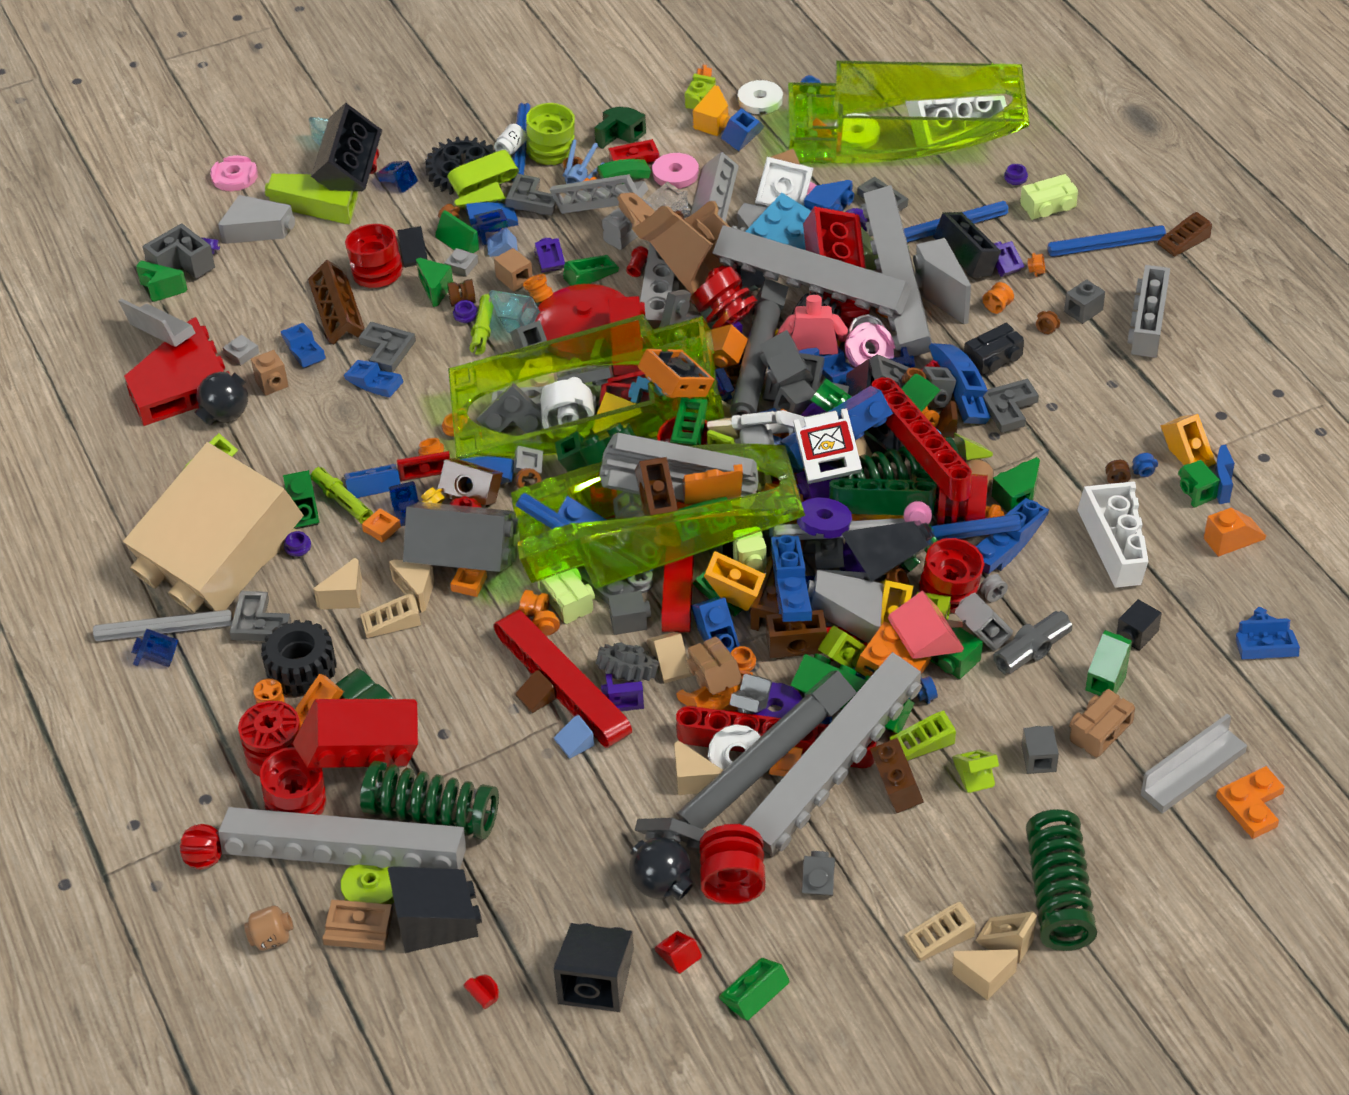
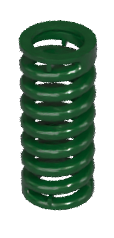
[838,436,959,480]
[360,761,499,840]
[1026,809,1097,951]

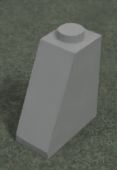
[218,195,295,244]
[807,570,883,643]

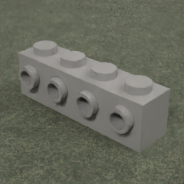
[1127,265,1170,358]

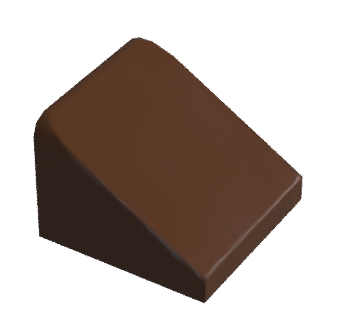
[935,401,958,438]
[515,670,555,713]

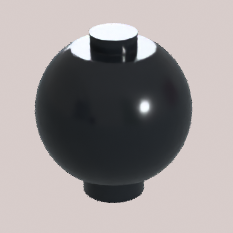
[194,372,248,426]
[629,837,695,901]

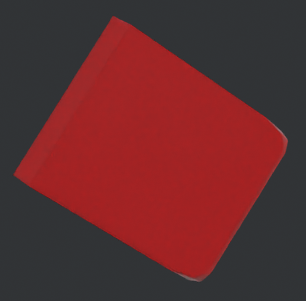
[654,931,702,973]

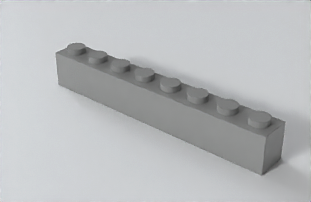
[861,185,932,359]
[713,225,912,317]
[743,652,922,857]
[218,807,466,869]

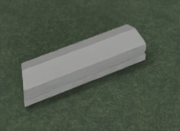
[599,433,759,515]

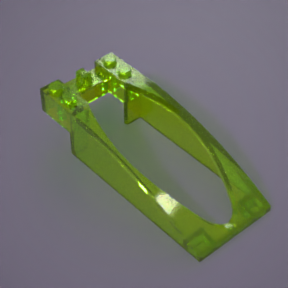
[787,61,1029,164]
[448,314,725,459]
[511,444,806,589]

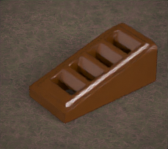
[1158,212,1212,257]

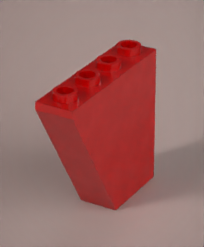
[124,317,230,426]

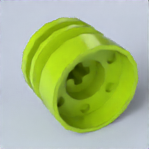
[526,103,575,165]

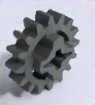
[596,642,659,682]

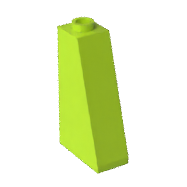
[265,173,358,224]

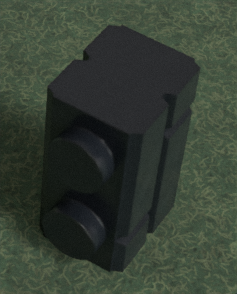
[964,322,1024,376]

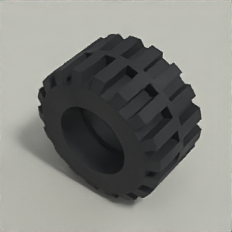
[261,620,337,696]

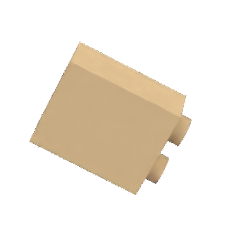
[123,442,304,614]

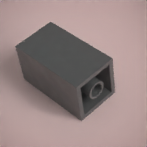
[403,502,519,572]

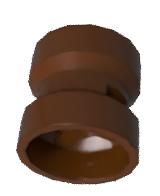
[447,279,476,307]

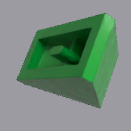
[416,258,453,307]

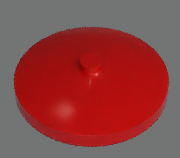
[535,284,625,359]

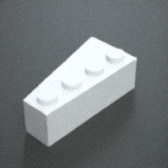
[905,96,1010,147]
[1077,482,1148,588]

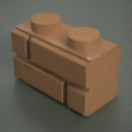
[686,637,742,695]
[1069,689,1135,758]

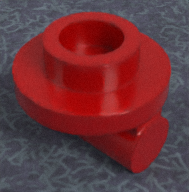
[463,974,499,1009]

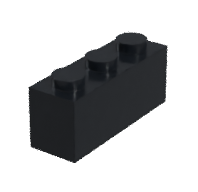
[933,212,1001,278]

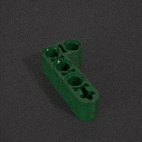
[829,468,937,516]

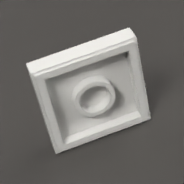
[755,157,813,207]

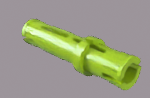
[469,294,496,355]
[311,467,373,524]

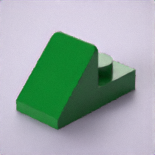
[136,260,188,302]

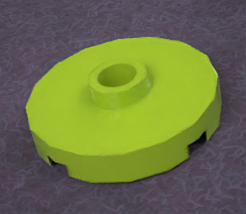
[341,864,394,905]

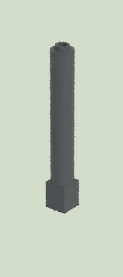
[730,278,789,416]
[677,670,857,829]

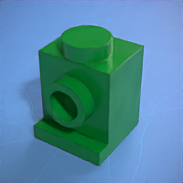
[1178,460,1220,508]

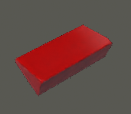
[397,451,450,481]

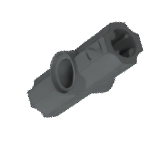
[993,611,1072,674]

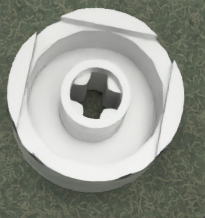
[540,377,595,438]

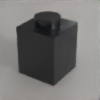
[1116,599,1162,651]

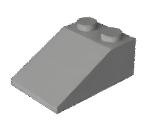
[913,238,971,324]

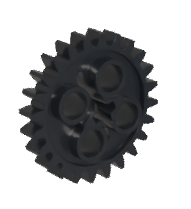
[425,136,496,195]

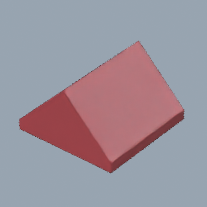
[888,591,964,659]

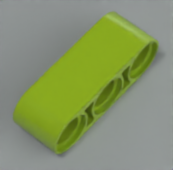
[447,150,519,198]

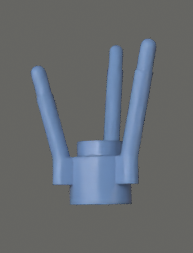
[563,139,605,184]

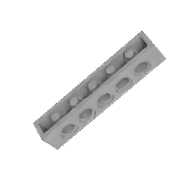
[640,243,680,339]

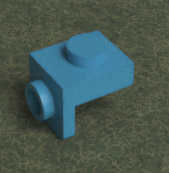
[629,377,668,405]

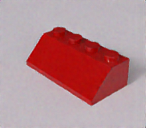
[803,206,866,304]
[293,699,418,768]

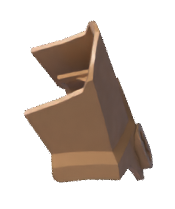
[617,192,730,295]

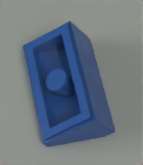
[344,464,401,498]

